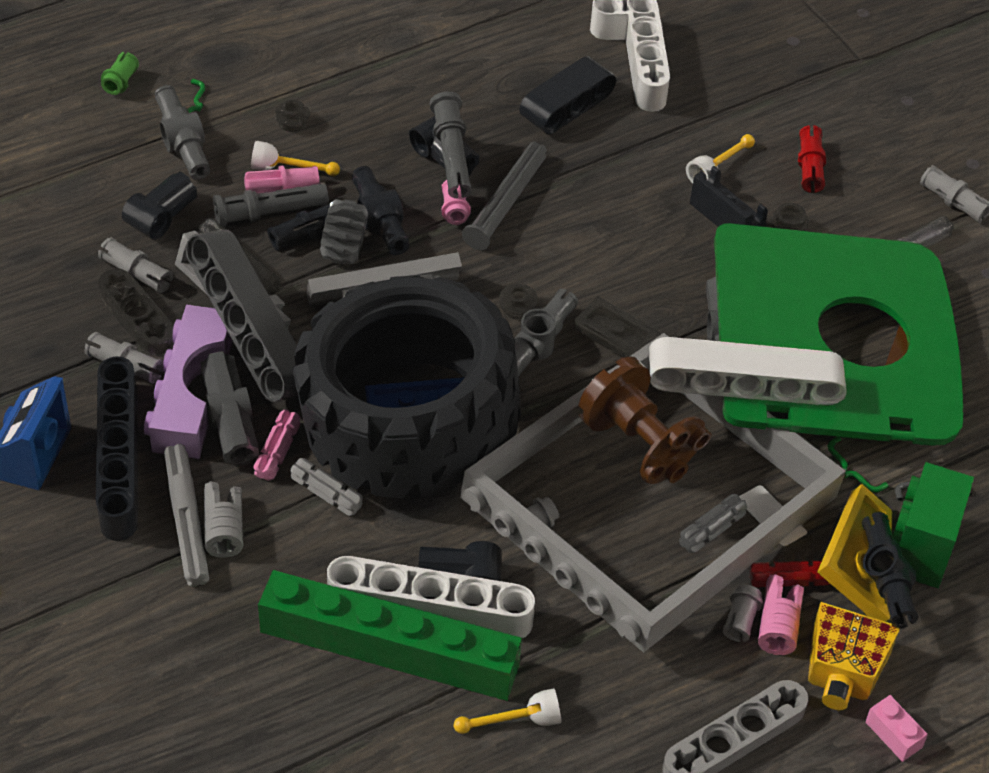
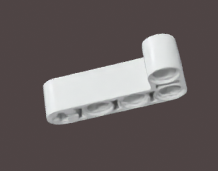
[590,0,670,112]

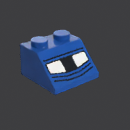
[0,376,71,490]

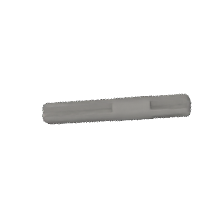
[164,444,209,587]

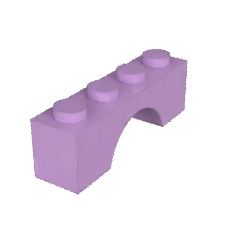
[144,305,233,459]

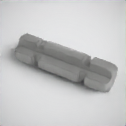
[290,458,363,516]

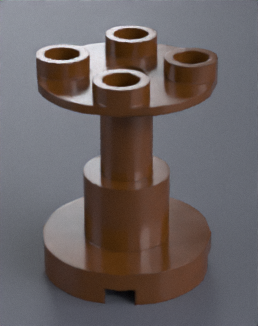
[579,357,712,484]

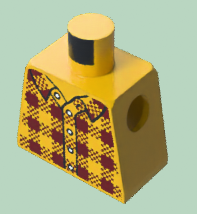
[808,602,900,710]

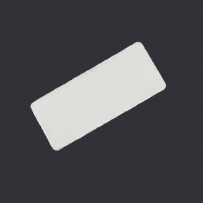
[739,485,807,546]

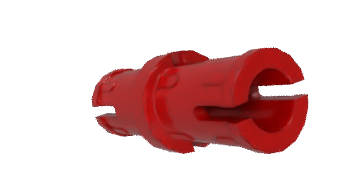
[798,125,827,193]

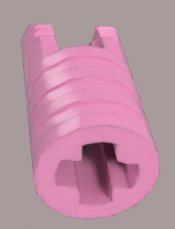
[758,574,804,655]

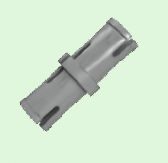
[920,165,989,223]
[98,237,173,293]
[84,332,164,384]

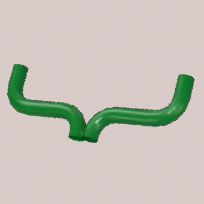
[188,79,206,113]
[827,436,888,492]

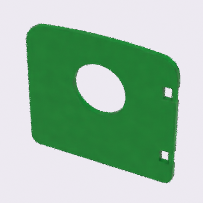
[714,223,963,446]

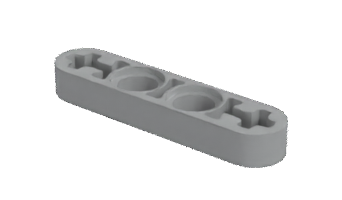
[662,680,808,773]

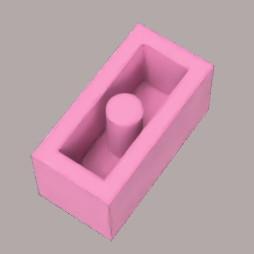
[865,695,928,762]

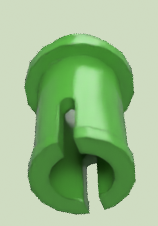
[101,52,139,95]

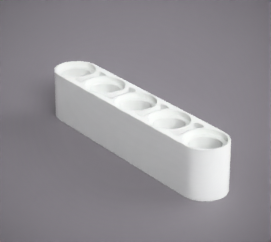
[649,337,847,405]
[327,556,535,638]

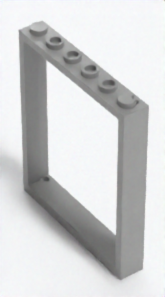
[460,333,846,653]

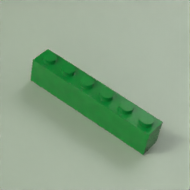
[258,570,522,701]

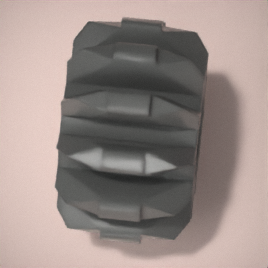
[320,199,368,264]

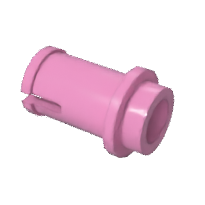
[441,180,471,225]

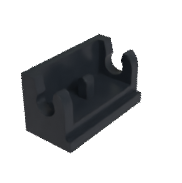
[689,166,768,227]

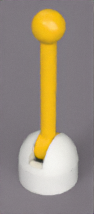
[686,134,755,183]
[251,141,340,176]
[454,688,561,734]

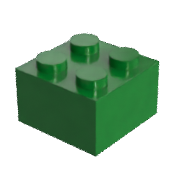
[893,462,974,589]

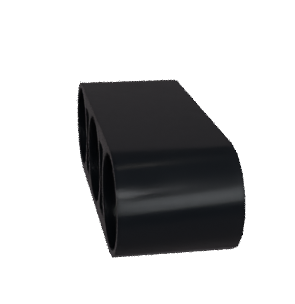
[519,56,617,134]

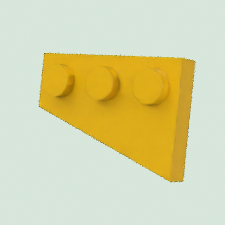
[817,484,892,622]

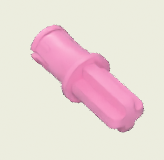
[244,165,319,193]

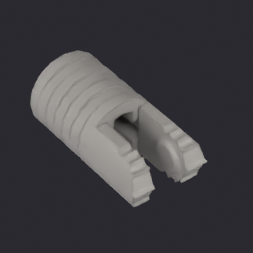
[204,481,243,558]

